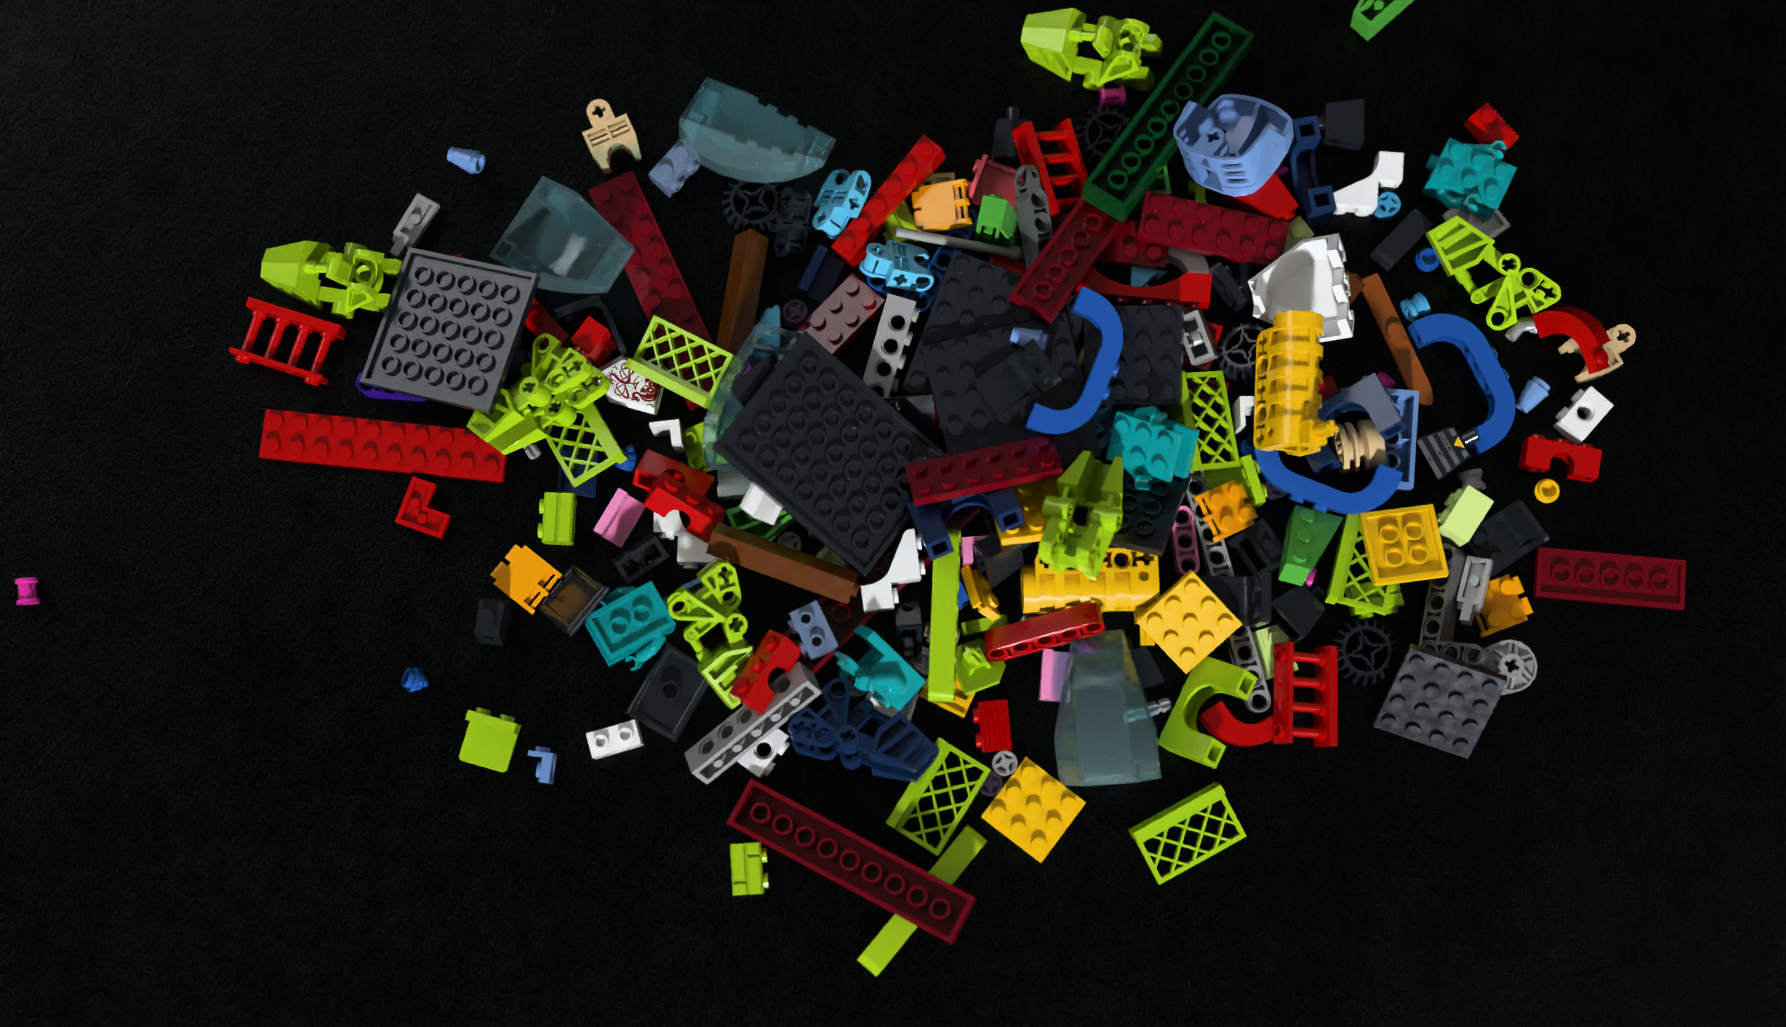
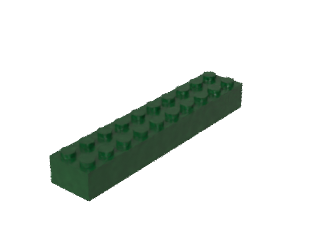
[1081,12,1255,223]

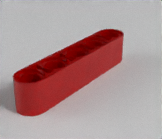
[983,602,1105,662]

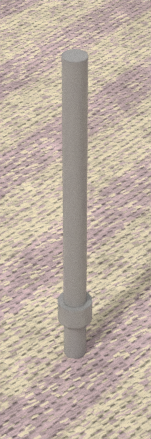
[895,227,1025,261]

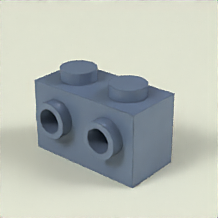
[649,139,701,197]
[787,600,839,661]

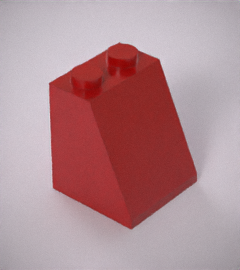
[1218,172,1298,223]

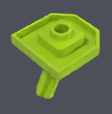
[956,638,1006,696]

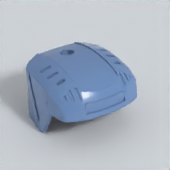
[1173,94,1294,197]

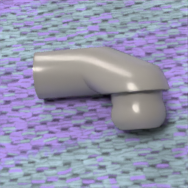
[1505,316,1538,342]

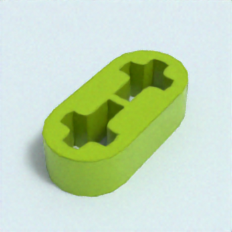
[961,614,1009,636]

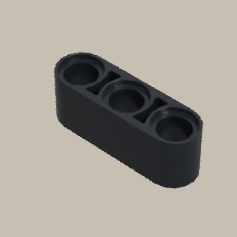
[1370,206,1435,272]

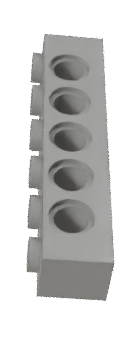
[862,293,920,399]
[684,661,822,784]

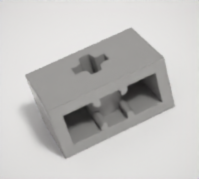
[1183,310,1219,366]

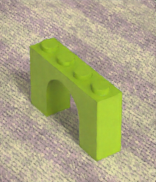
[1157,656,1258,769]

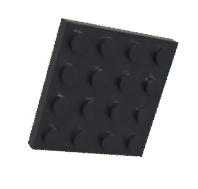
[1083,305,1184,406]
[1072,455,1191,557]
[1373,643,1508,759]

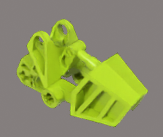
[1021,8,1163,91]
[1426,216,1561,330]
[261,241,403,319]
[466,333,611,455]
[1038,450,1123,580]
[666,558,753,709]

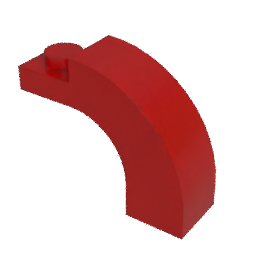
[1532,306,1610,374]
[1198,701,1274,746]

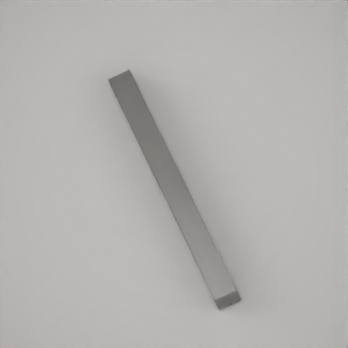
[1184,470,1271,714]

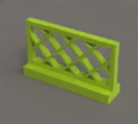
[625,315,736,411]
[1169,370,1240,472]
[531,391,628,488]
[1325,514,1393,615]
[886,737,991,856]
[1128,782,1247,885]

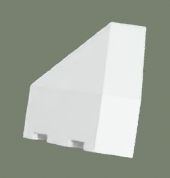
[1248,233,1355,342]

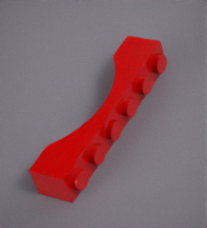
[831,135,946,268]
[1072,267,1212,311]

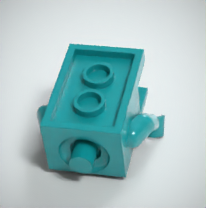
[1422,138,1517,223]
[1106,406,1200,490]
[585,581,676,671]
[833,624,926,711]

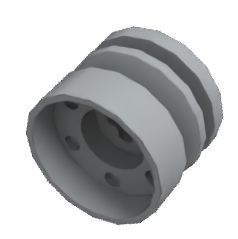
[1477,640,1537,695]

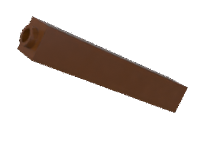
[713,229,769,376]
[706,522,861,604]

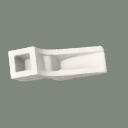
[1333,151,1404,216]
[653,510,718,569]
[861,529,925,614]

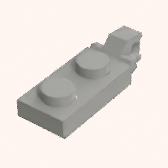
[390,193,440,260]
[1456,555,1493,626]

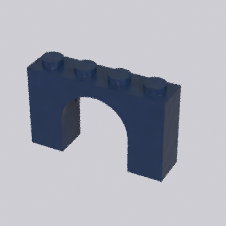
[1286,115,1336,228]
[1305,373,1408,478]
[907,487,1025,561]

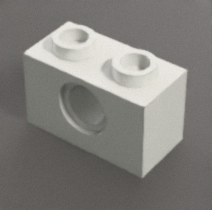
[1553,386,1614,445]
[586,720,644,759]
[737,728,790,778]

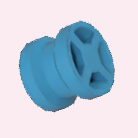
[1373,192,1401,220]
[1401,293,1431,323]

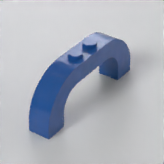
[1024,286,1123,435]
[1408,314,1515,457]
[1254,446,1403,515]

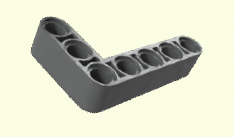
[1418,543,1495,670]

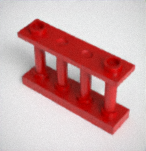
[1011,118,1088,217]
[229,297,346,386]
[1272,642,1338,747]

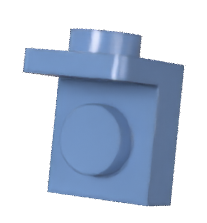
[528,746,557,784]

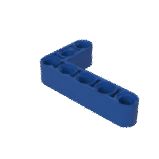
[867,209,978,318]

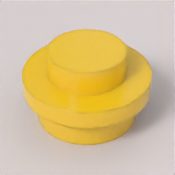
[1534,479,1560,503]

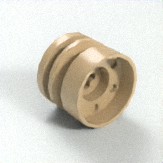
[1330,419,1386,475]

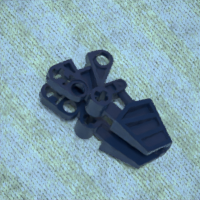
[788,678,939,783]

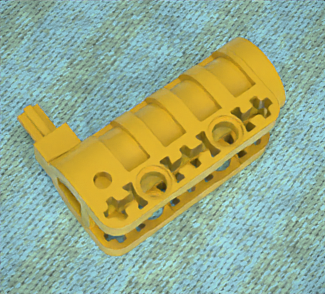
[1253,311,1339,456]
[1020,548,1159,646]

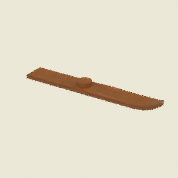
[1362,273,1433,406]

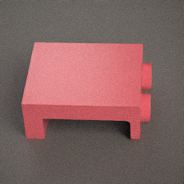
[966,154,1023,212]

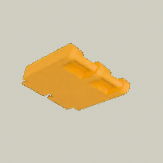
[912,179,972,233]
[1194,480,1258,543]
[490,544,564,615]
[1474,574,1534,638]

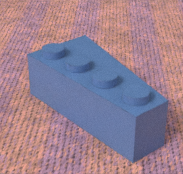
[1369,388,1419,493]

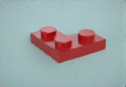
[395,476,451,540]

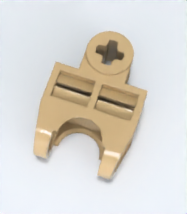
[582,99,642,175]
[1558,324,1636,384]

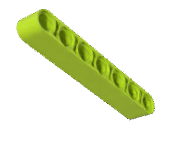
[928,529,961,702]
[857,825,987,977]

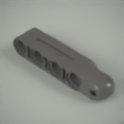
[1014,164,1053,272]

